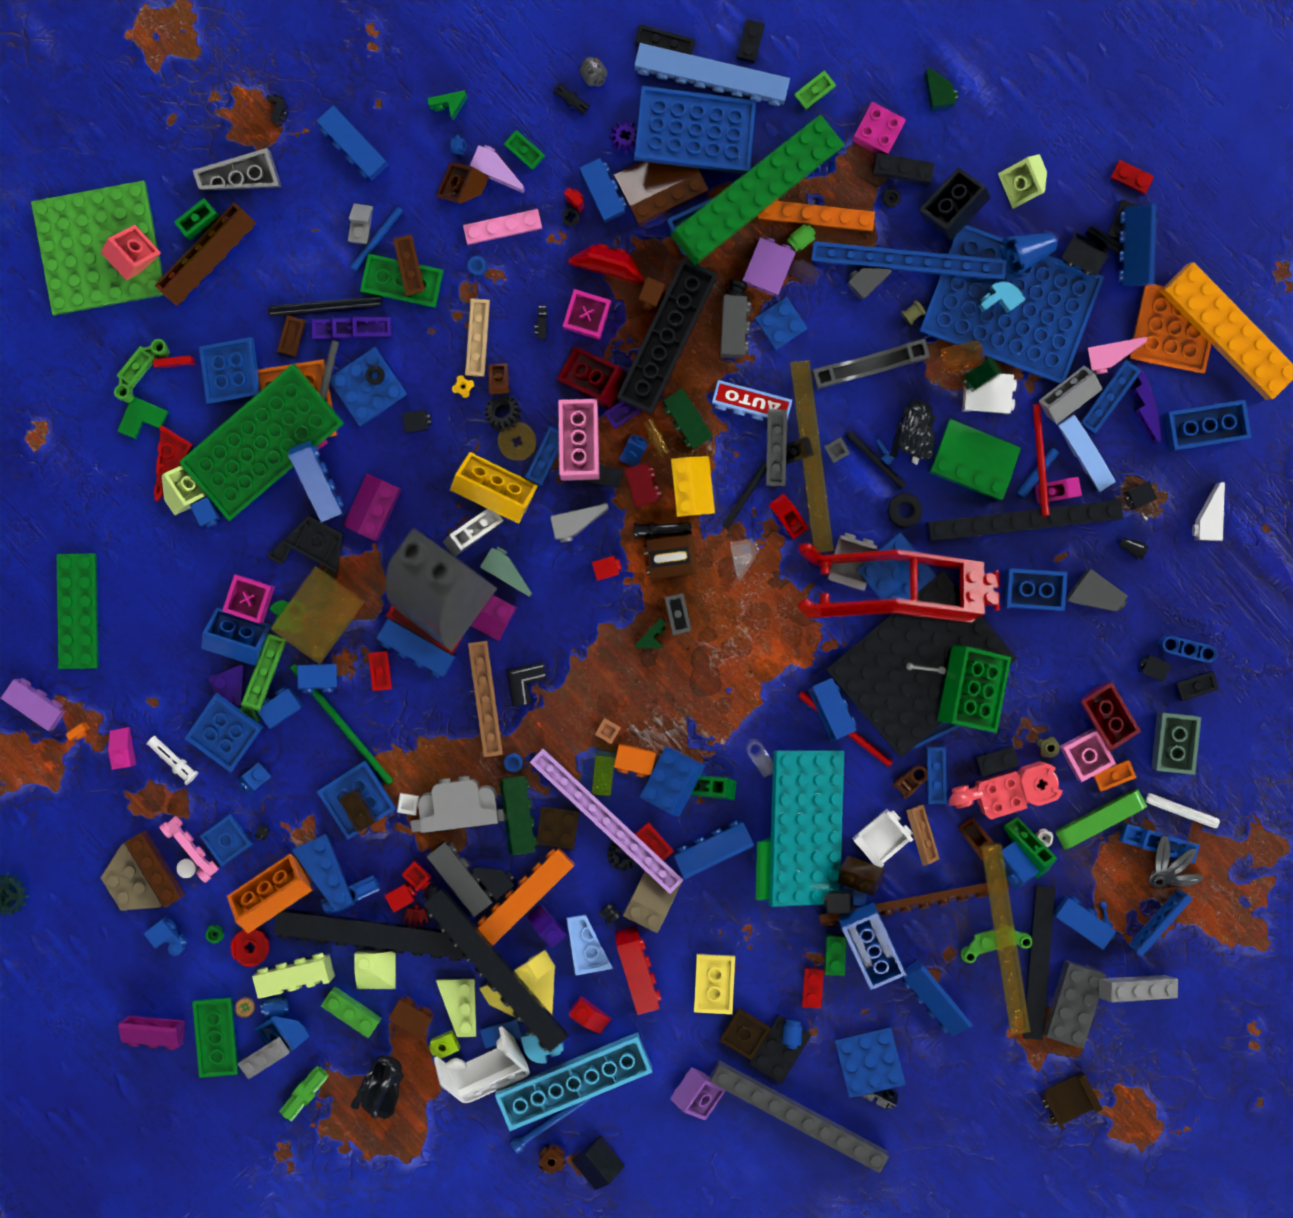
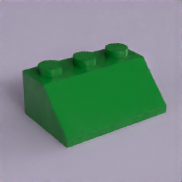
[756,838,771,900]

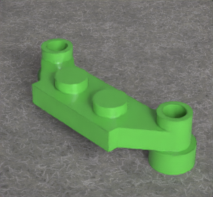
[114,339,170,403]
[960,925,1032,963]

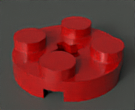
[230,928,270,967]

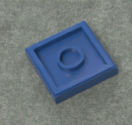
[199,813,253,867]

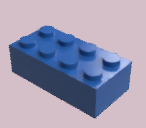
[1163,400,1251,452]
[838,902,906,990]

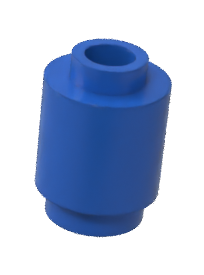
[260,997,289,1018]
[782,1020,803,1049]

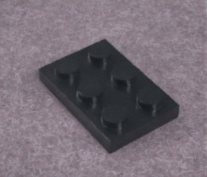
[749,1014,812,1084]

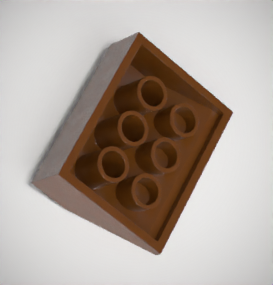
[614,161,708,227]

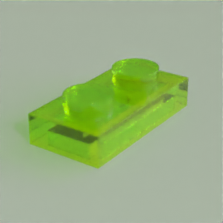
[592,755,615,796]

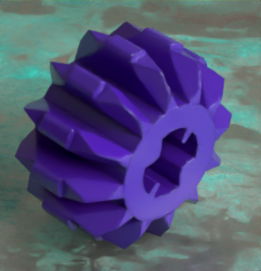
[609,120,637,154]

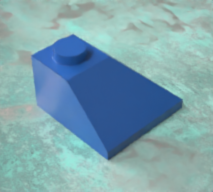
[254,1016,310,1052]

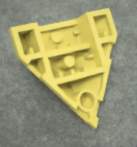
[479,949,555,1017]

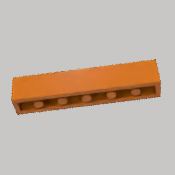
[476,848,575,945]

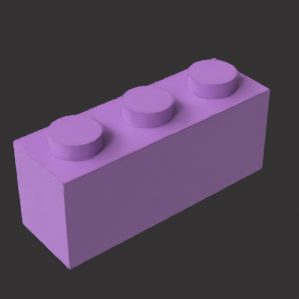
[1,678,66,731]

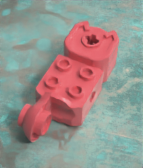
[949,761,1063,819]

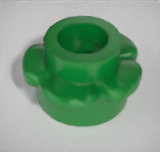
[205,925,224,944]

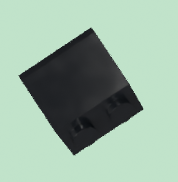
[1062,231,1108,276]

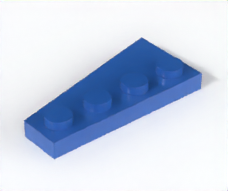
[292,834,354,912]

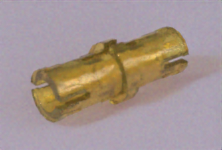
[642,418,670,458]

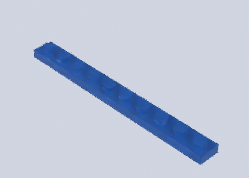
[811,241,1007,281]

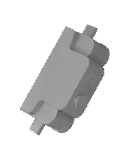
[411,776,504,833]

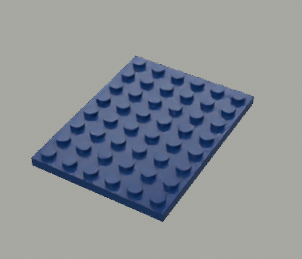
[919,225,1104,384]

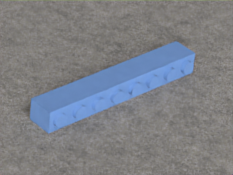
[635,43,790,106]

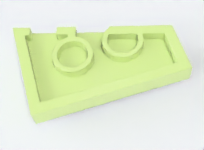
[436,978,477,1037]

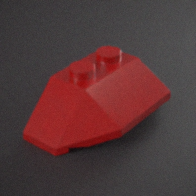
[568,243,644,285]

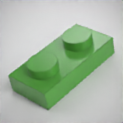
[794,70,836,111]

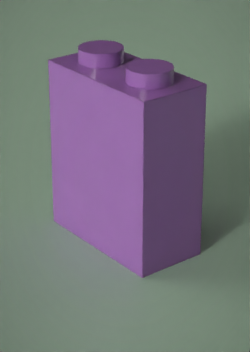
[742,237,796,297]

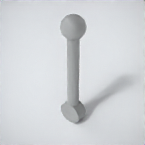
[906,663,946,674]

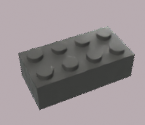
[1043,960,1106,1049]

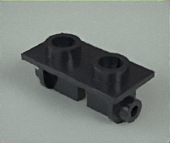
[861,1089,898,1110]

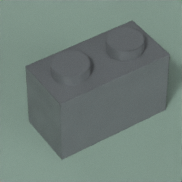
[664,593,692,635]

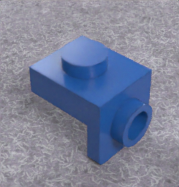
[619,434,649,467]
[238,763,271,795]

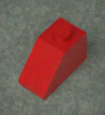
[768,493,809,540]
[569,996,611,1034]

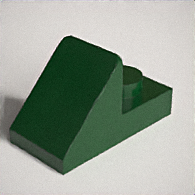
[634,618,666,648]

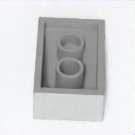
[550,504,609,543]

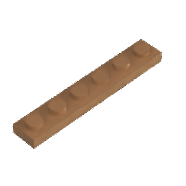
[468,641,503,757]

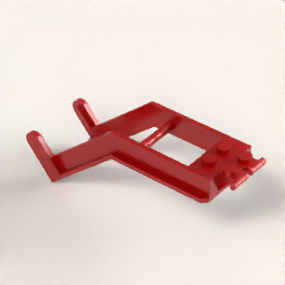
[798,544,1000,623]

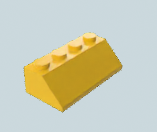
[450,452,538,524]

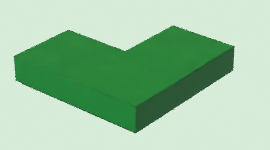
[118,397,169,439]

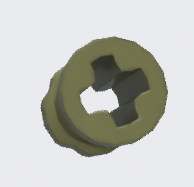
[900,300,926,326]

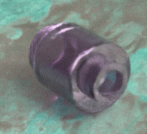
[790,258,820,285]

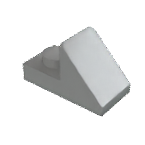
[348,204,373,245]

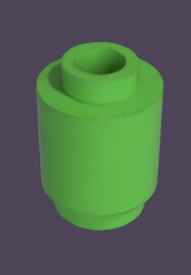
[787,224,816,252]

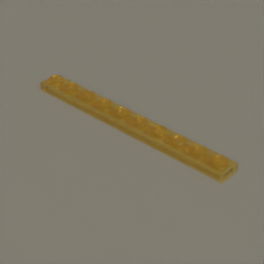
[790,360,834,552]
[981,843,1030,1035]

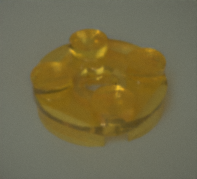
[498,422,537,461]

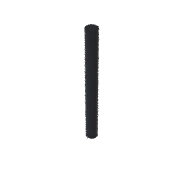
[846,431,906,489]
[722,461,767,530]

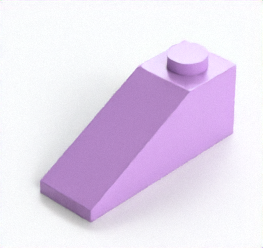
[470,145,525,193]

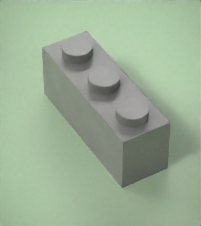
[1039,366,1103,424]

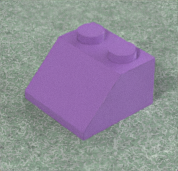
[670,1067,726,1121]

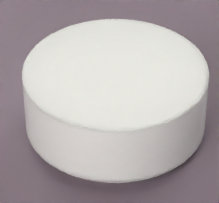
[177,858,197,878]

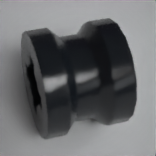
[725,280,748,296]
[598,901,622,925]

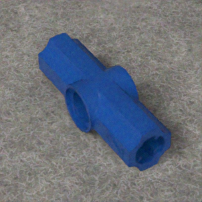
[321,875,380,915]

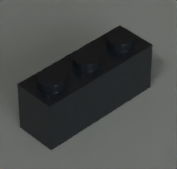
[872,153,935,187]

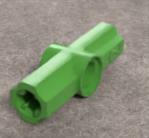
[279,1066,329,1121]

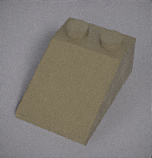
[623,871,683,933]

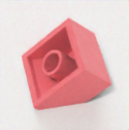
[101,225,161,281]

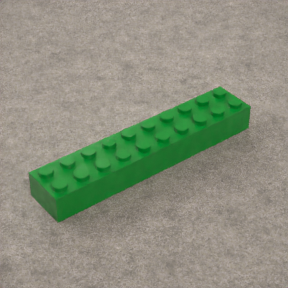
[671,114,845,266]

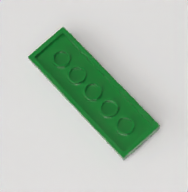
[57,554,99,669]

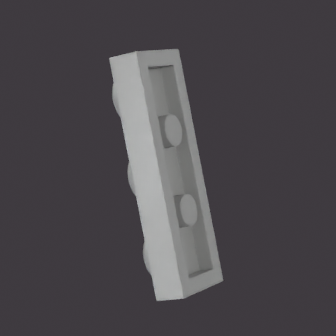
[238,1036,290,1080]

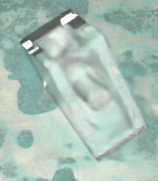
[729,538,759,580]

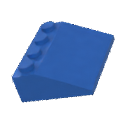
[1118,204,1156,286]

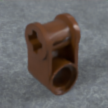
[891,764,928,800]

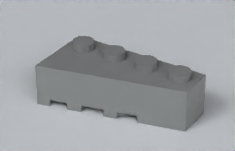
[193,148,282,191]

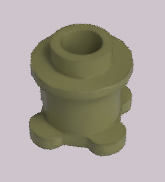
[1037,736,1060,758]

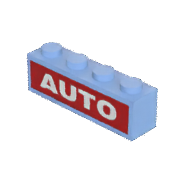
[712,380,792,421]

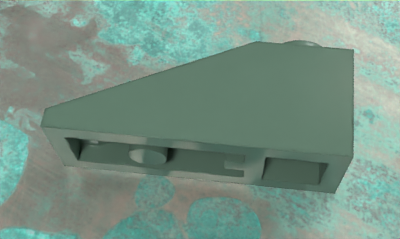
[480,547,533,597]

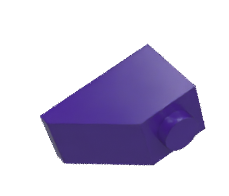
[527,905,567,949]

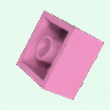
[1060,728,1116,782]

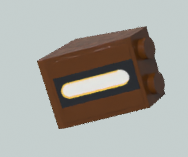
[643,535,697,579]

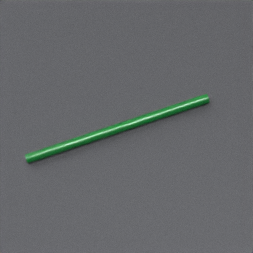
[290,663,394,785]

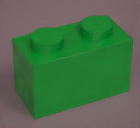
[174,198,220,241]
[824,933,846,976]

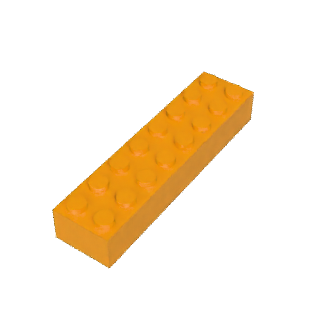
[1160,262,1293,400]

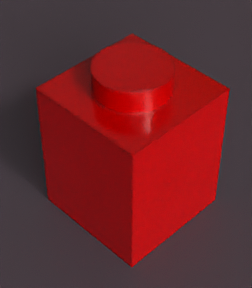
[592,556,622,581]
[385,882,417,912]

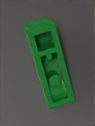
[691,776,737,800]
[1004,816,1057,879]

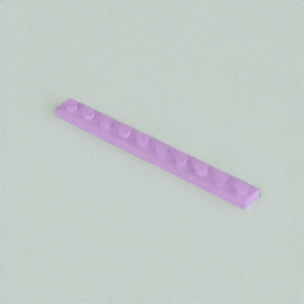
[530,749,683,894]

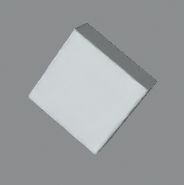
[397,793,420,815]

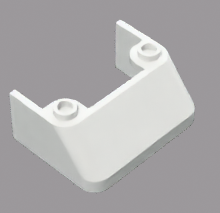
[434,1027,530,1103]

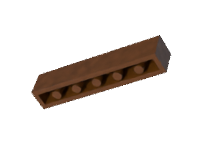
[155,202,256,306]

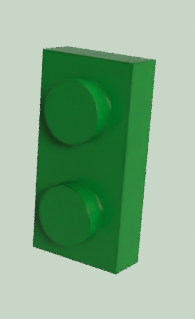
[504,130,545,171]

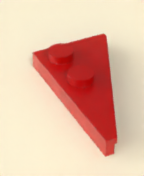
[154,425,194,502]

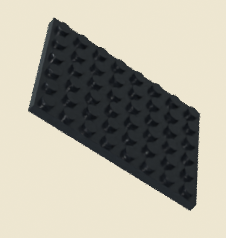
[826,571,1017,758]

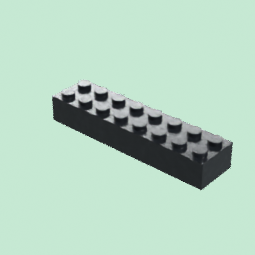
[617,258,718,417]

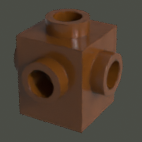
[538,1143,566,1175]

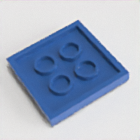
[199,337,261,404]
[330,347,408,427]
[856,533,936,614]
[185,693,263,773]
[317,760,397,840]
[835,1027,906,1099]

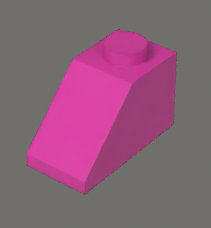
[1034,477,1082,504]
[108,727,137,770]

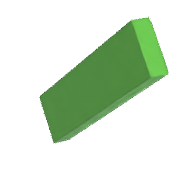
[241,634,287,712]

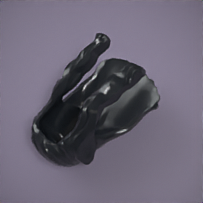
[889,400,936,465]
[350,1055,404,1119]

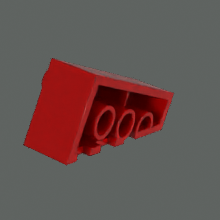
[615,925,662,1015]

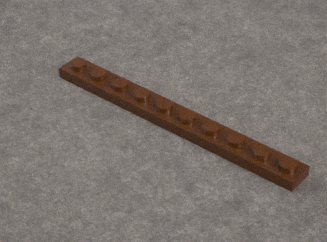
[819,879,1010,928]

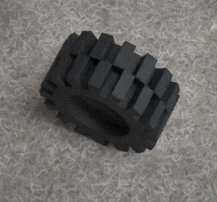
[484,394,521,432]

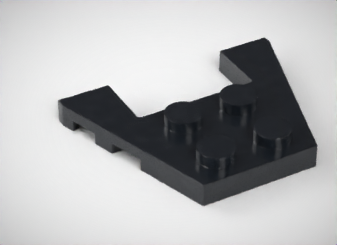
[267,515,344,593]

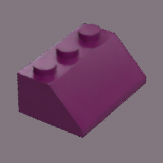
[343,474,402,541]
[470,595,517,641]
[118,1016,185,1050]

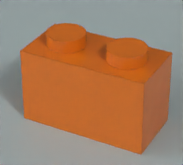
[614,743,656,778]

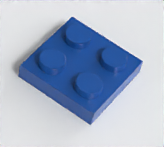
[755,297,808,351]

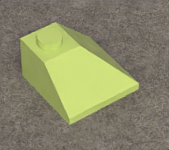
[998,154,1047,209]
[162,465,208,515]
[354,950,396,989]

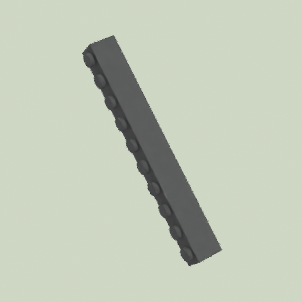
[710,1060,889,1173]

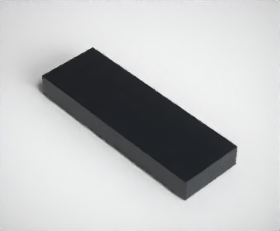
[635,24,695,55]

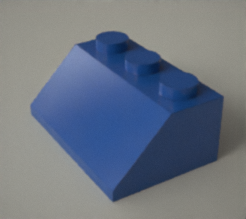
[201,607,271,666]

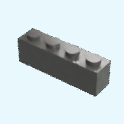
[427,840,494,917]

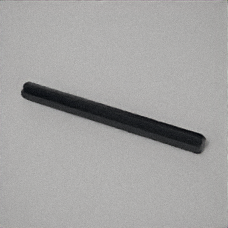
[268,296,383,317]

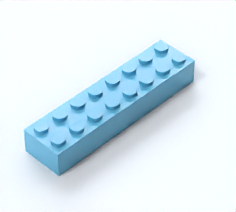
[495,1032,652,1131]

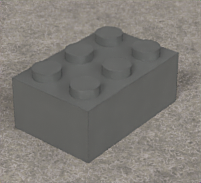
[720,295,751,359]

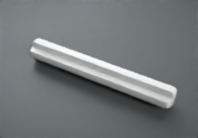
[1146,793,1220,829]

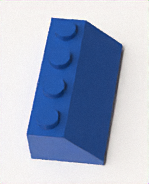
[674,820,754,880]
[901,959,973,1036]

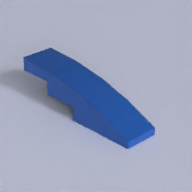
[1118,822,1200,863]

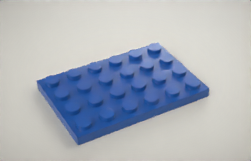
[634,86,756,174]

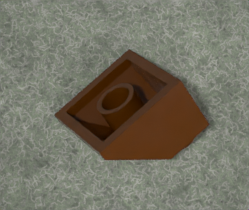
[435,162,489,204]

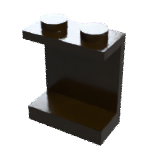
[1041,1071,1103,1130]

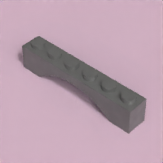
[811,339,930,390]

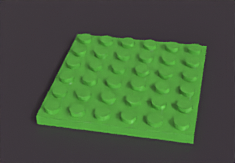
[31,180,163,316]

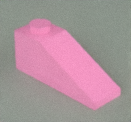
[1088,337,1147,374]

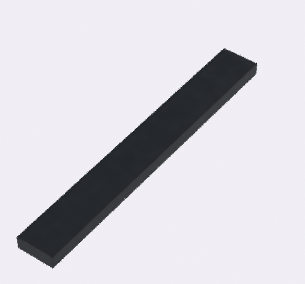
[1022,885,1056,1040]

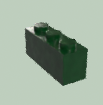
[662,388,713,450]

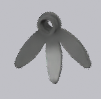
[1149,836,1203,888]

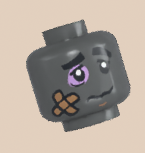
[579,57,608,87]

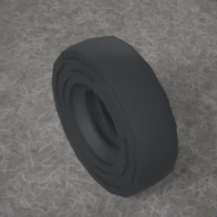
[888,493,923,528]

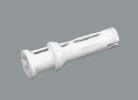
[147,736,198,785]

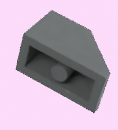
[847,268,892,301]

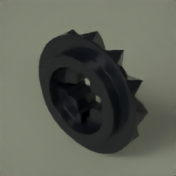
[607,842,636,871]

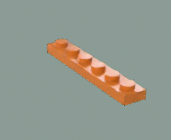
[758,201,875,232]

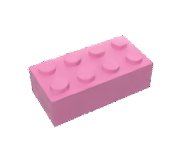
[559,399,600,481]

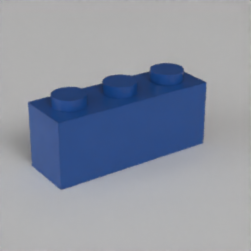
[579,158,627,223]
[808,678,857,742]
[1053,895,1116,950]

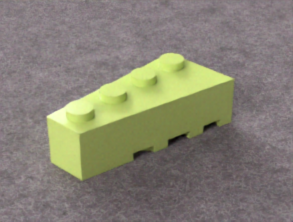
[252,952,335,999]

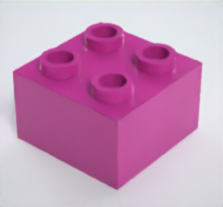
[852,102,906,155]
[563,289,611,340]
[222,575,275,623]

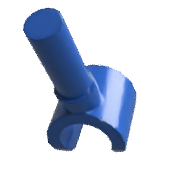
[876,439,894,466]

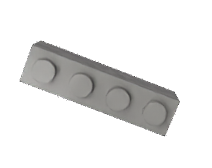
[1099,975,1178,1002]

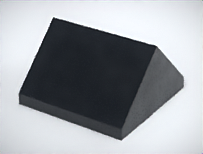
[571,1136,625,1190]

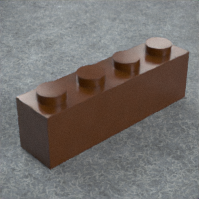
[125,830,186,908]

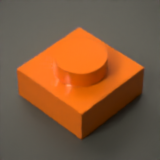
[65,722,90,741]

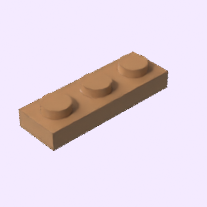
[906,804,939,866]

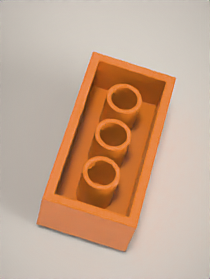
[227,853,312,933]

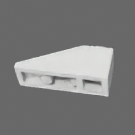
[1192,482,1225,541]
[443,509,504,557]

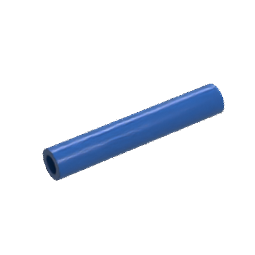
[1017,447,1059,498]

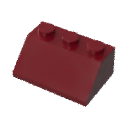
[1080,682,1141,751]

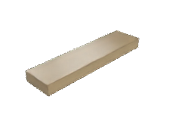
[465,299,490,377]

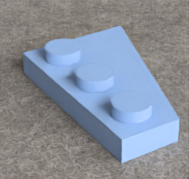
[566,914,613,975]

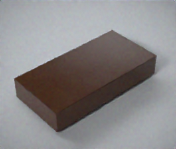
[277,315,306,358]

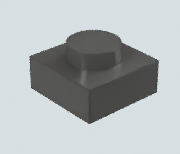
[824,437,850,463]

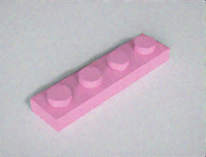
[463,209,542,245]

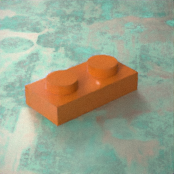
[1093,759,1137,792]

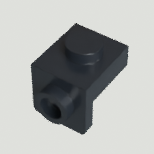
[266,94,288,127]

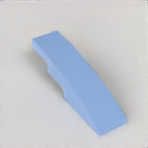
[1058,414,1116,492]

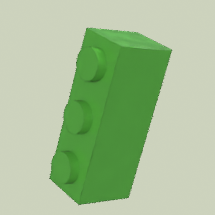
[321,986,382,1038]

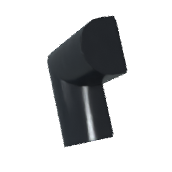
[506,662,547,707]

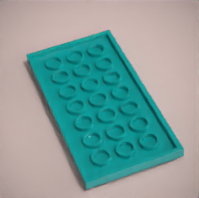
[769,750,844,907]

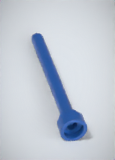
[509,1098,591,1154]

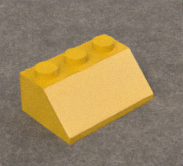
[671,456,715,517]

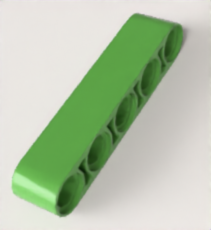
[1055,789,1147,849]

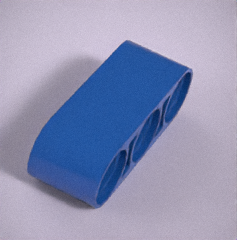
[1158,636,1217,663]

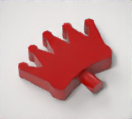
[403,904,429,926]

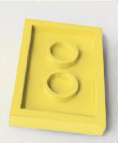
[694,954,735,1014]

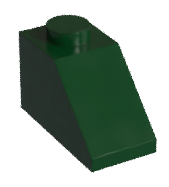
[924,68,958,111]

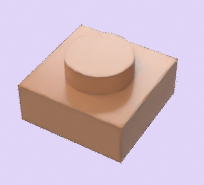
[595,718,621,744]

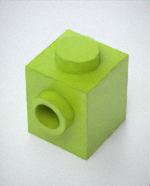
[429,1029,461,1059]

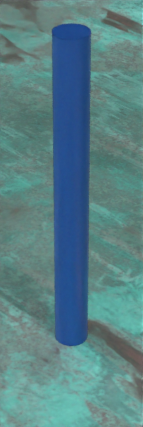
[350,207,403,271]

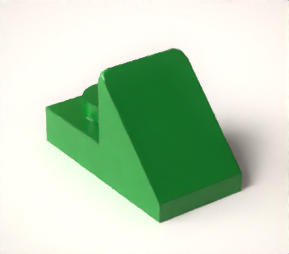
[427,90,468,121]

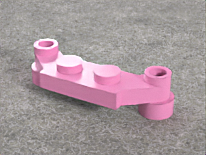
[159,816,219,883]

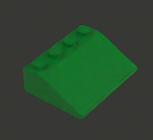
[928,419,1021,501]
[938,645,1011,733]

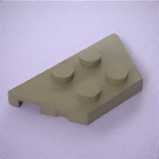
[101,843,163,910]

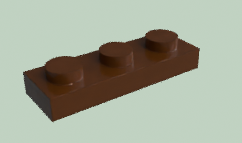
[393,234,426,296]

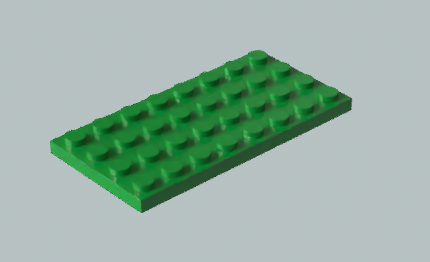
[179,363,345,521]

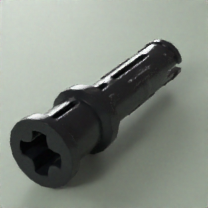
[634,522,692,539]

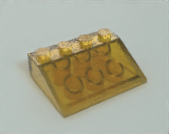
[271,566,365,664]

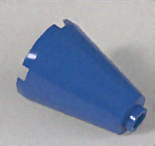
[1001,233,1058,275]

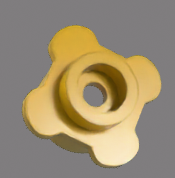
[452,375,474,398]

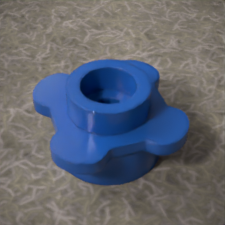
[451,135,466,156]

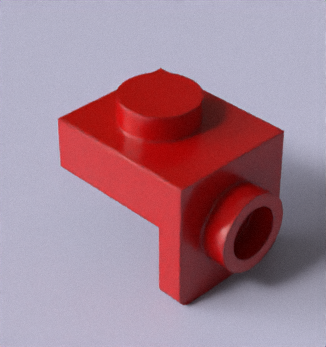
[402,860,431,892]

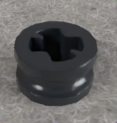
[562,208,579,227]

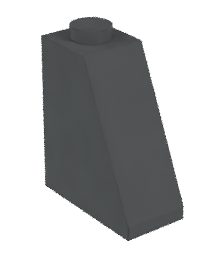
[1066,569,1128,612]

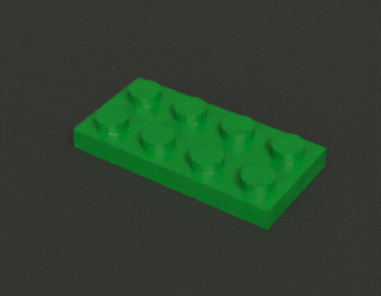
[360,254,444,308]
[192,997,239,1078]

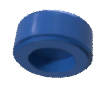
[467,256,487,276]
[504,753,523,773]

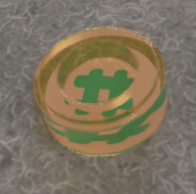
[235,997,255,1018]

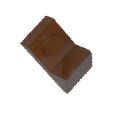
[489,363,510,395]

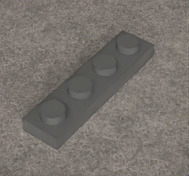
[766,409,787,486]

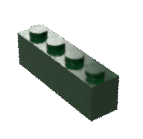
[499,775,537,856]

